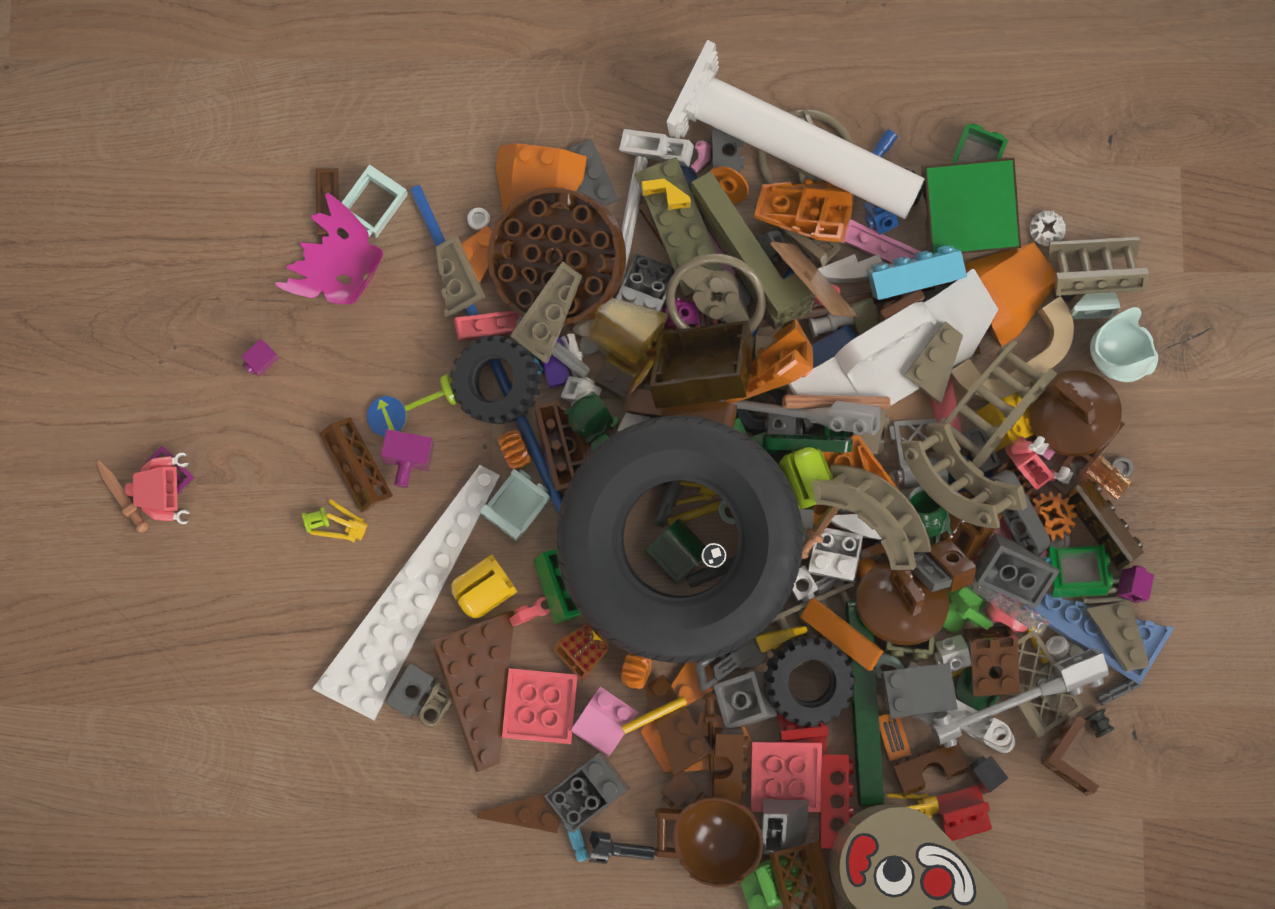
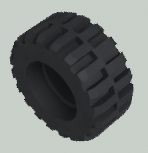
[450,336,542,424]
[764,635,856,727]

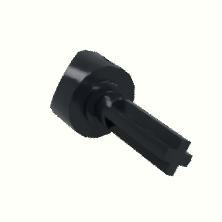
[589,831,655,864]

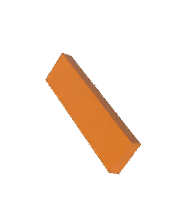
[800,598,883,671]

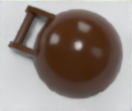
[654,796,763,887]

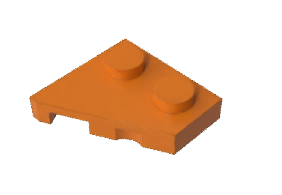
[461,225,492,284]

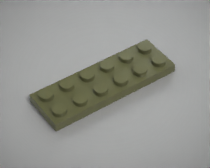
[634,157,723,298]

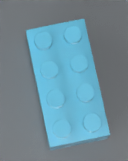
[866,245,967,300]

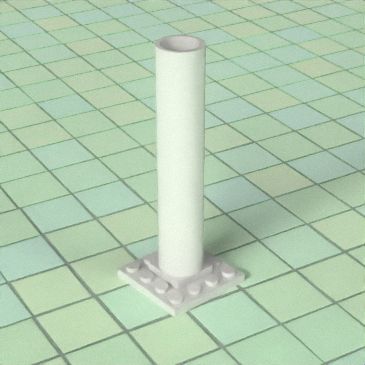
[667,40,925,219]

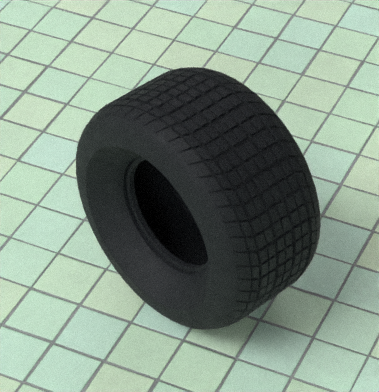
[556,416,803,663]

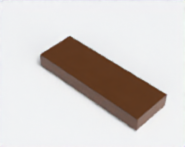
[316,168,340,236]

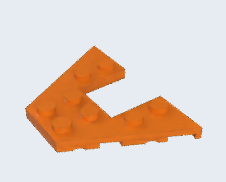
[641,662,752,773]

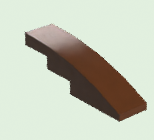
[1049,421,1125,495]

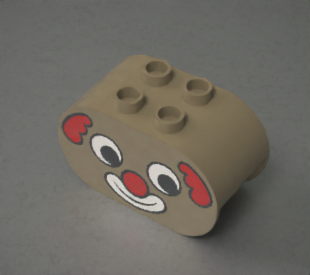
[829,804,1009,909]

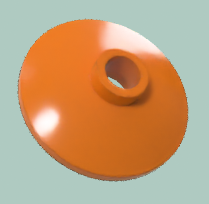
[710,166,749,204]

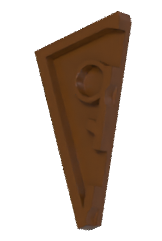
[477,792,560,833]

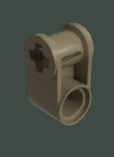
[420,681,452,727]

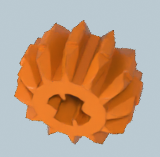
[498,429,531,469]
[621,652,653,689]

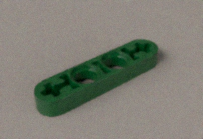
[762,434,853,453]

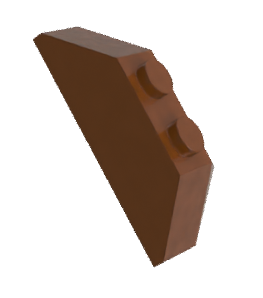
[534,400,592,491]

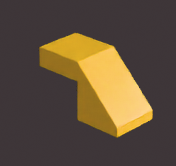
[641,179,691,210]

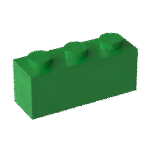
[533,549,581,625]

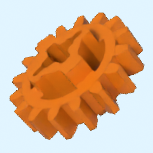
[1032,491,1077,542]

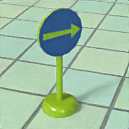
[367,374,458,436]

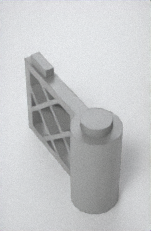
[888,419,948,488]

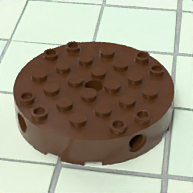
[488,188,626,325]

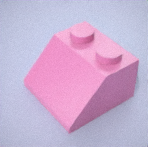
[571,687,639,757]

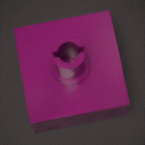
[381,429,434,488]

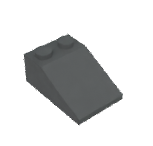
[974,533,1059,609]
[881,663,958,720]

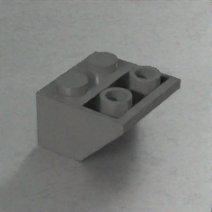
[760,799,809,854]

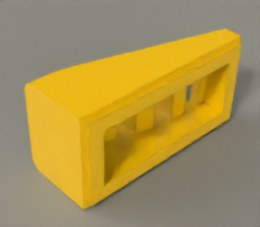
[755,626,808,652]

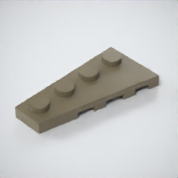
[511,262,582,363]

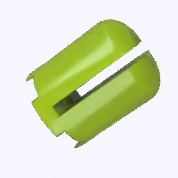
[779,447,833,509]

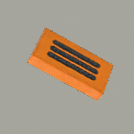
[879,714,912,762]

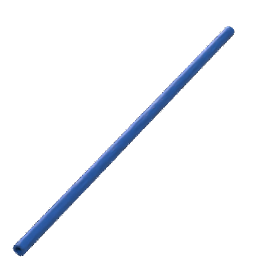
[410,185,563,515]

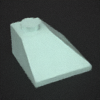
[1070,292,1120,320]

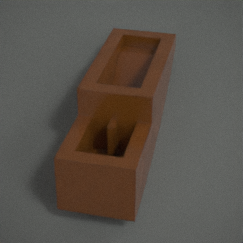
[952,502,1003,560]

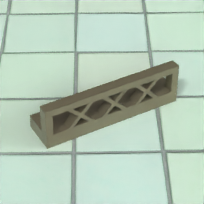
[754,202,841,268]

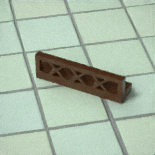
[319,417,393,513]

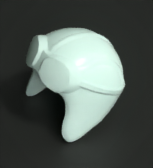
[1090,307,1158,382]

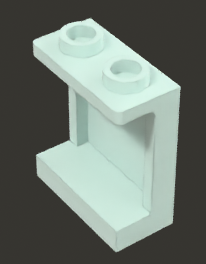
[480,469,550,542]

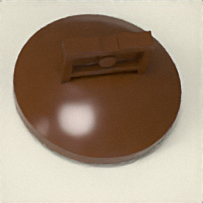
[1030,370,1122,456]
[856,561,949,645]

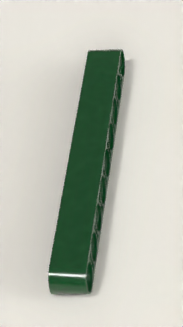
[845,600,884,807]

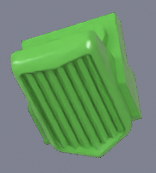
[943,584,994,633]
[740,855,801,909]

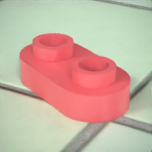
[986,600,1031,633]

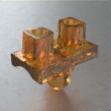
[1085,455,1132,500]

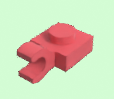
[509,597,551,627]

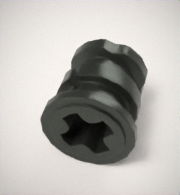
[1085,708,1115,738]

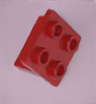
[777,714,828,754]
[936,785,992,841]

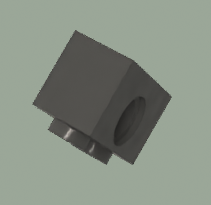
[711,127,744,173]
[386,663,435,719]

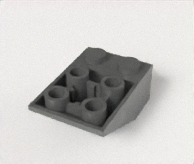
[610,253,675,333]
[544,752,631,833]

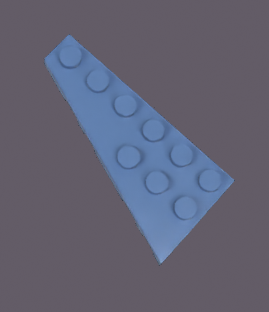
[1021,593,1174,684]

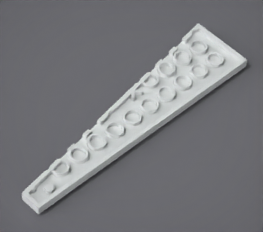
[312,465,500,721]

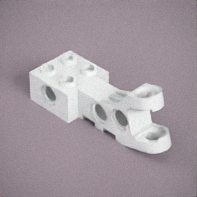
[907,662,1015,753]

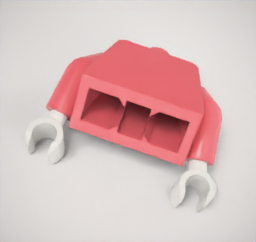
[1005,436,1073,490]
[125,453,190,524]

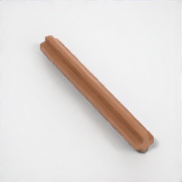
[782,395,891,410]

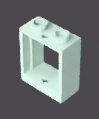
[342,164,408,238]

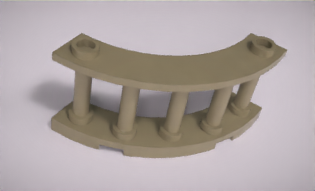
[939,340,1057,469]
[900,423,1027,528]
[813,464,931,570]

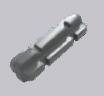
[1097,679,1141,706]

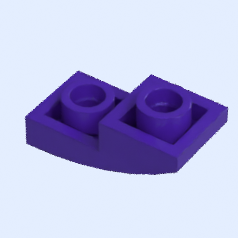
[543,337,570,388]

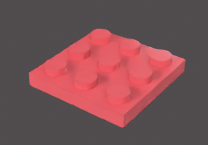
[502,668,578,745]
[750,741,822,812]

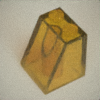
[589,298,668,368]

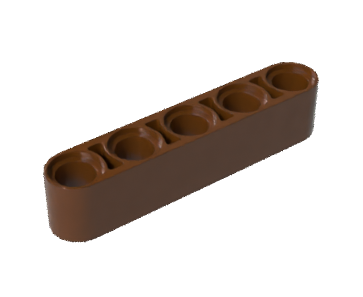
[624,388,738,428]

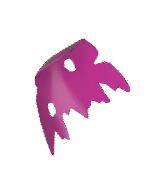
[275,193,383,305]

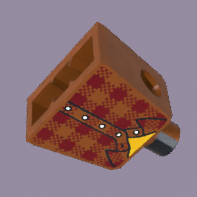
[553,625,609,682]

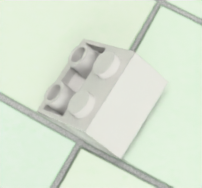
[808,528,863,583]

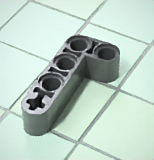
[972,470,1050,556]

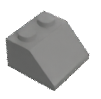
[713,671,777,728]

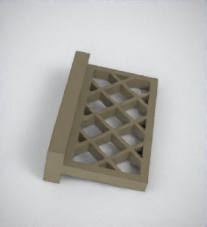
[992,629,1084,738]

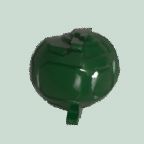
[564,392,614,444]
[908,486,952,538]

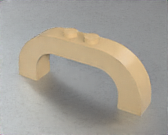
[950,296,1074,401]

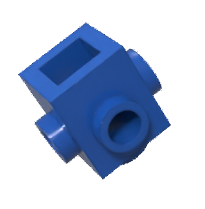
[863,202,899,235]

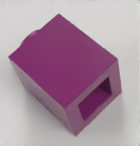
[241,339,279,377]
[1117,565,1154,603]

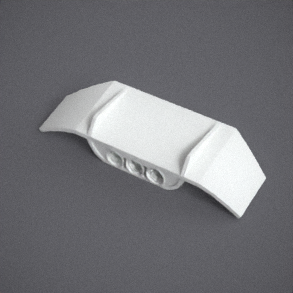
[788,269,998,423]

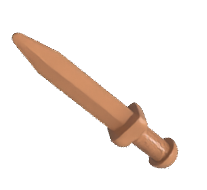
[96,461,148,533]
[802,484,850,559]

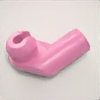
[690,140,711,175]

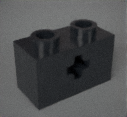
[967,755,1008,794]

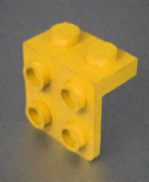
[976,393,1035,452]

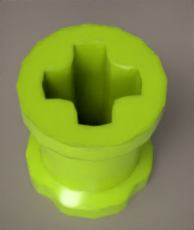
[302,507,330,533]

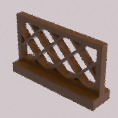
[769,841,837,909]

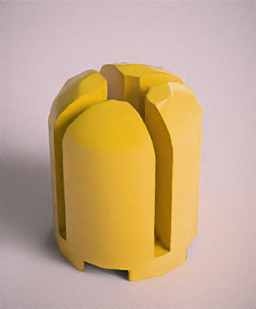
[451,554,518,619]

